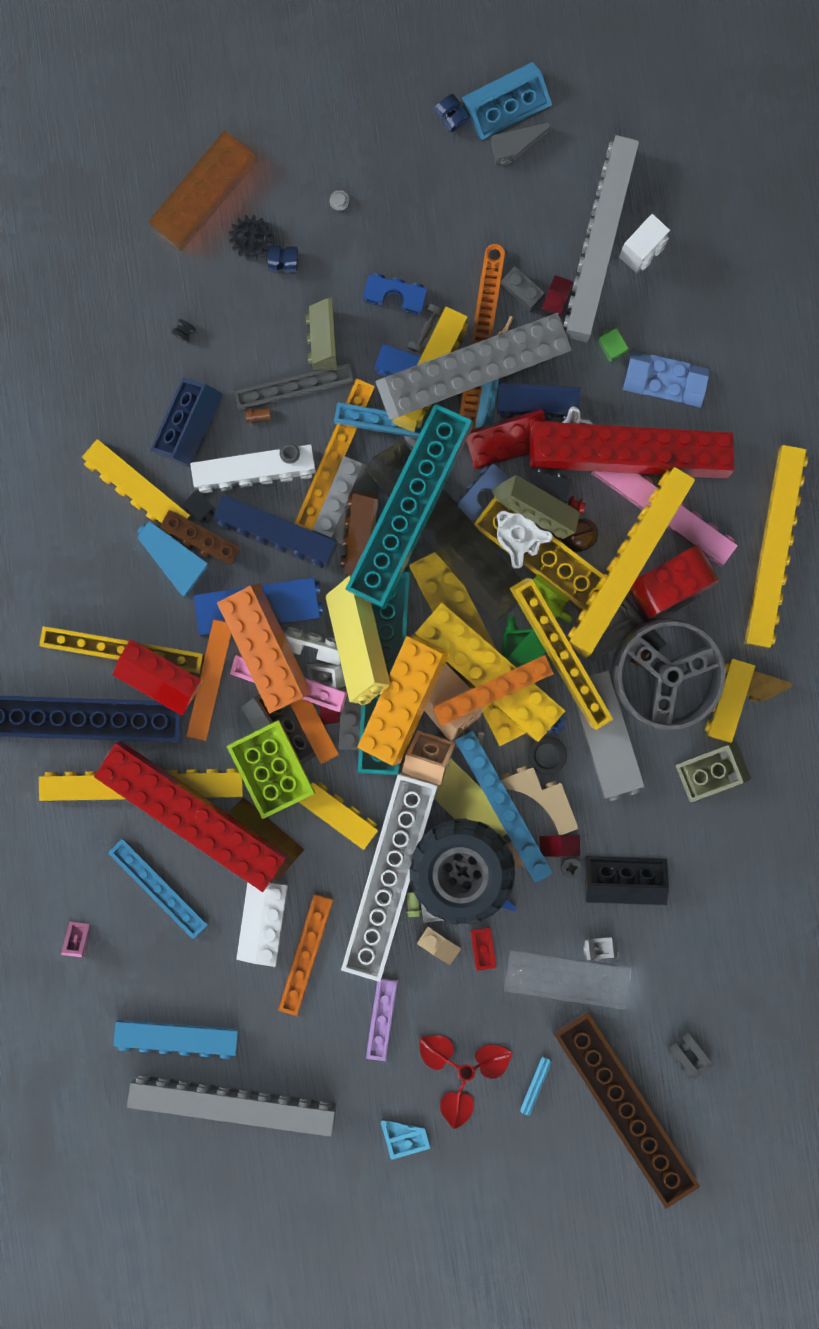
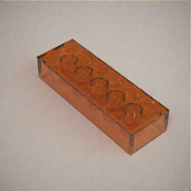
[148,130,257,252]

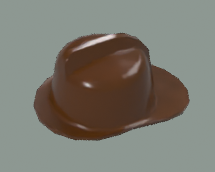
[552,518,599,553]

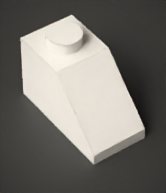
[306,662,346,689]

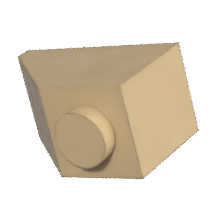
[417,925,461,965]

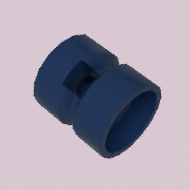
[433,94,470,133]
[268,245,298,273]

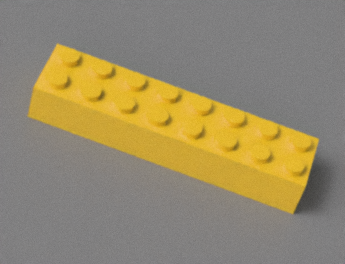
[472,497,604,611]
[415,603,565,742]

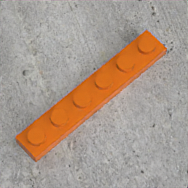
[432,655,554,726]

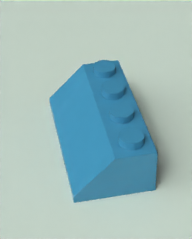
[461,62,552,140]

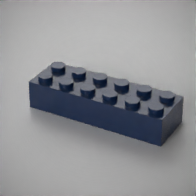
[214,495,337,568]

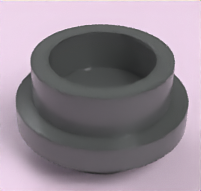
[280,443,300,464]

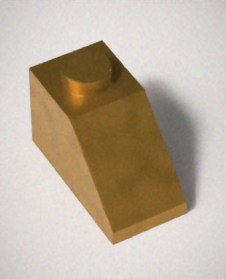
[747,671,793,703]

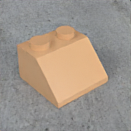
[402,730,456,785]

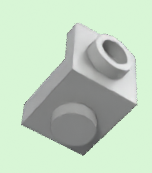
[583,937,617,961]

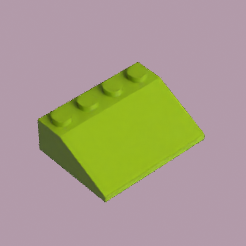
[227,720,315,819]

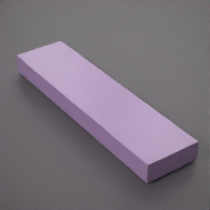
[366,978,398,1062]

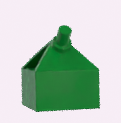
[502,616,546,668]

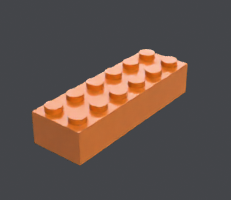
[217,583,312,714]

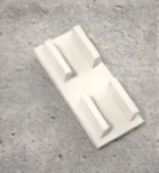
[280,625,340,665]

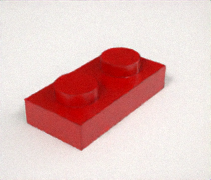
[470,927,496,971]

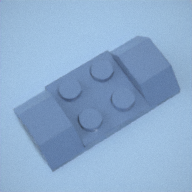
[622,351,709,408]

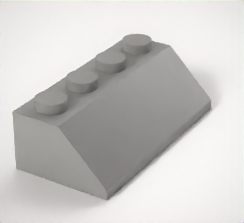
[313,456,382,544]

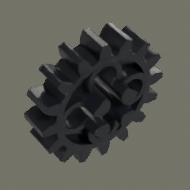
[229,215,272,259]

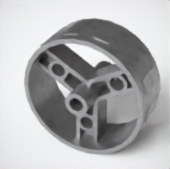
[611,618,726,730]

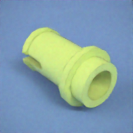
[405,892,422,917]

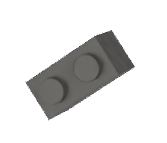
[500,266,545,312]

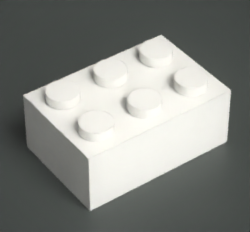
[619,214,670,273]

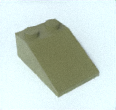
[675,742,751,803]

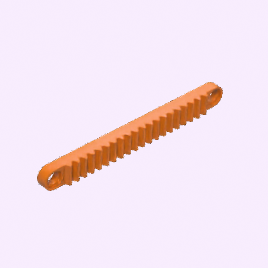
[459,244,505,442]

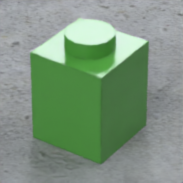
[598,328,629,362]

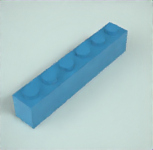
[113,1020,239,1059]

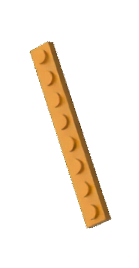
[294,378,375,531]

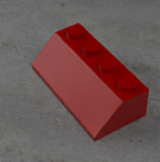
[112,639,203,716]

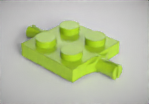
[514,574,574,624]

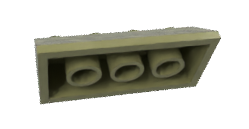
[492,475,580,539]

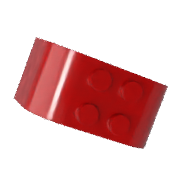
[629,545,720,622]

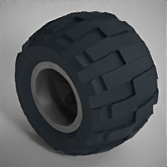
[409,818,515,925]

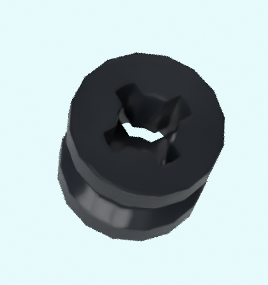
[171,318,196,343]

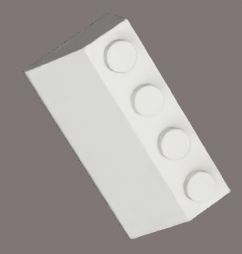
[237,882,288,967]

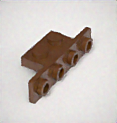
[160,510,240,565]

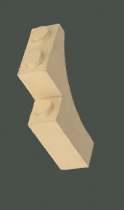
[499,765,579,836]

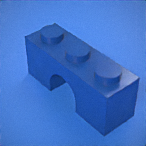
[363,273,427,316]

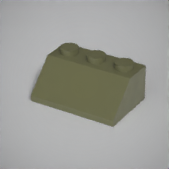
[305,298,337,370]

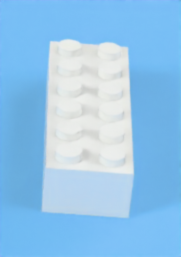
[190,444,316,494]

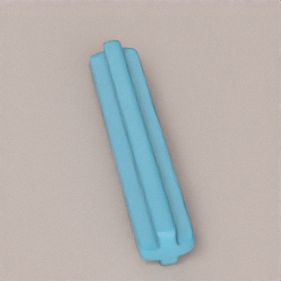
[520,1057,552,1116]

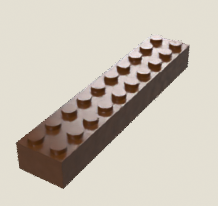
[553,1010,700,1209]

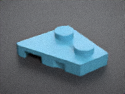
[380,1120,430,1160]

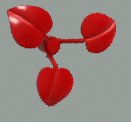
[419,1035,513,1129]

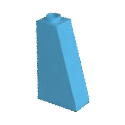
[137,521,210,598]

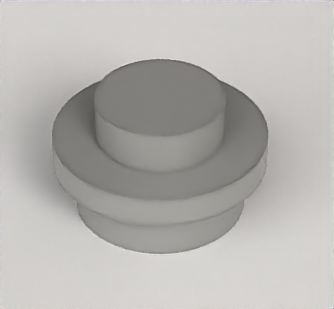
[330,190,350,211]

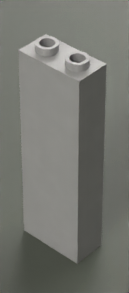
[573,670,645,801]

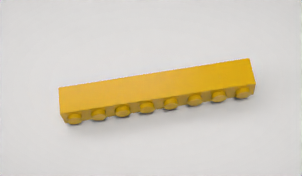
[510,578,613,730]
[39,626,205,675]

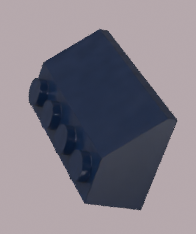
[150,378,223,467]
[497,383,581,420]

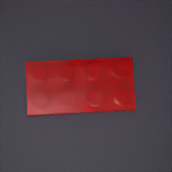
[467,409,546,470]

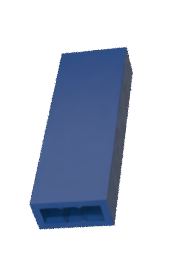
[194,578,323,636]

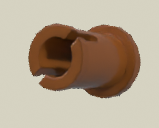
[245,407,271,424]

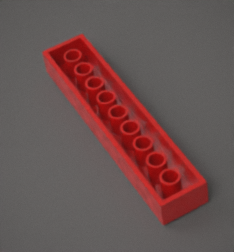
[530,421,734,479]
[94,741,289,893]

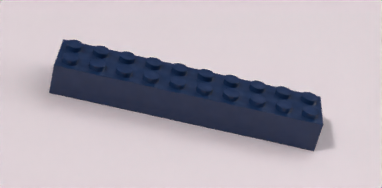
[0,696,182,743]

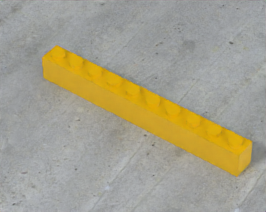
[744,445,808,649]
[39,769,244,801]

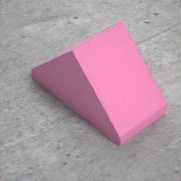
[61,921,90,957]

